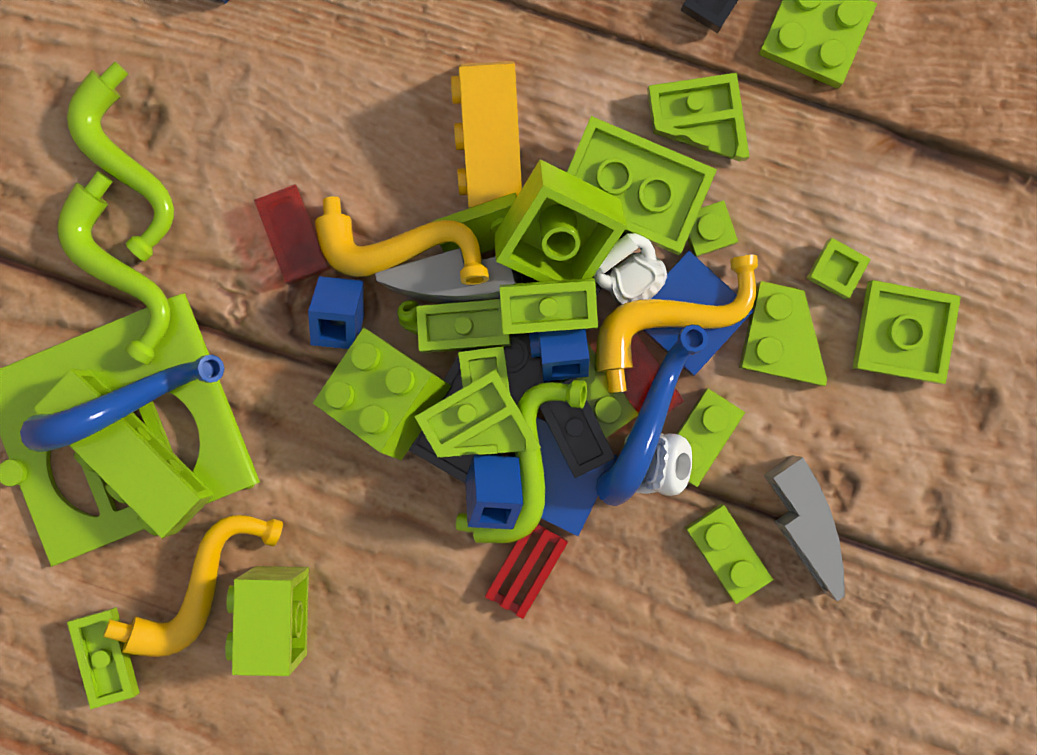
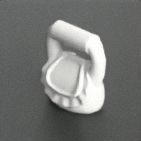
[593,233,667,305]
[624,433,692,496]

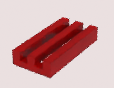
[485,523,568,619]

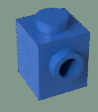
[308,276,365,349]
[529,329,590,381]
[465,454,523,529]

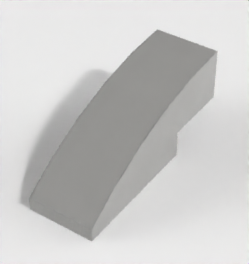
[375,248,523,304]
[764,455,845,601]

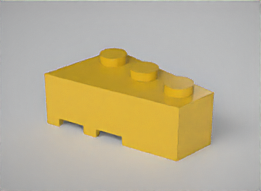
[451,61,522,207]

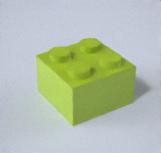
[495,159,627,282]
[313,327,451,461]
[225,566,309,676]

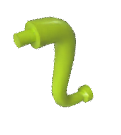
[67,61,174,262]
[57,171,171,365]
[456,379,587,543]

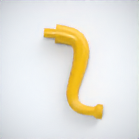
[315,196,489,285]
[596,255,758,393]
[103,515,283,657]

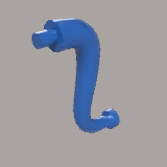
[596,324,708,506]
[20,355,225,452]

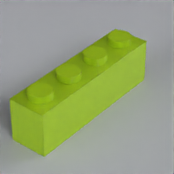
[33,369,215,539]

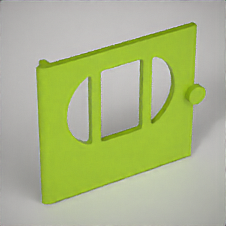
[0,293,260,567]

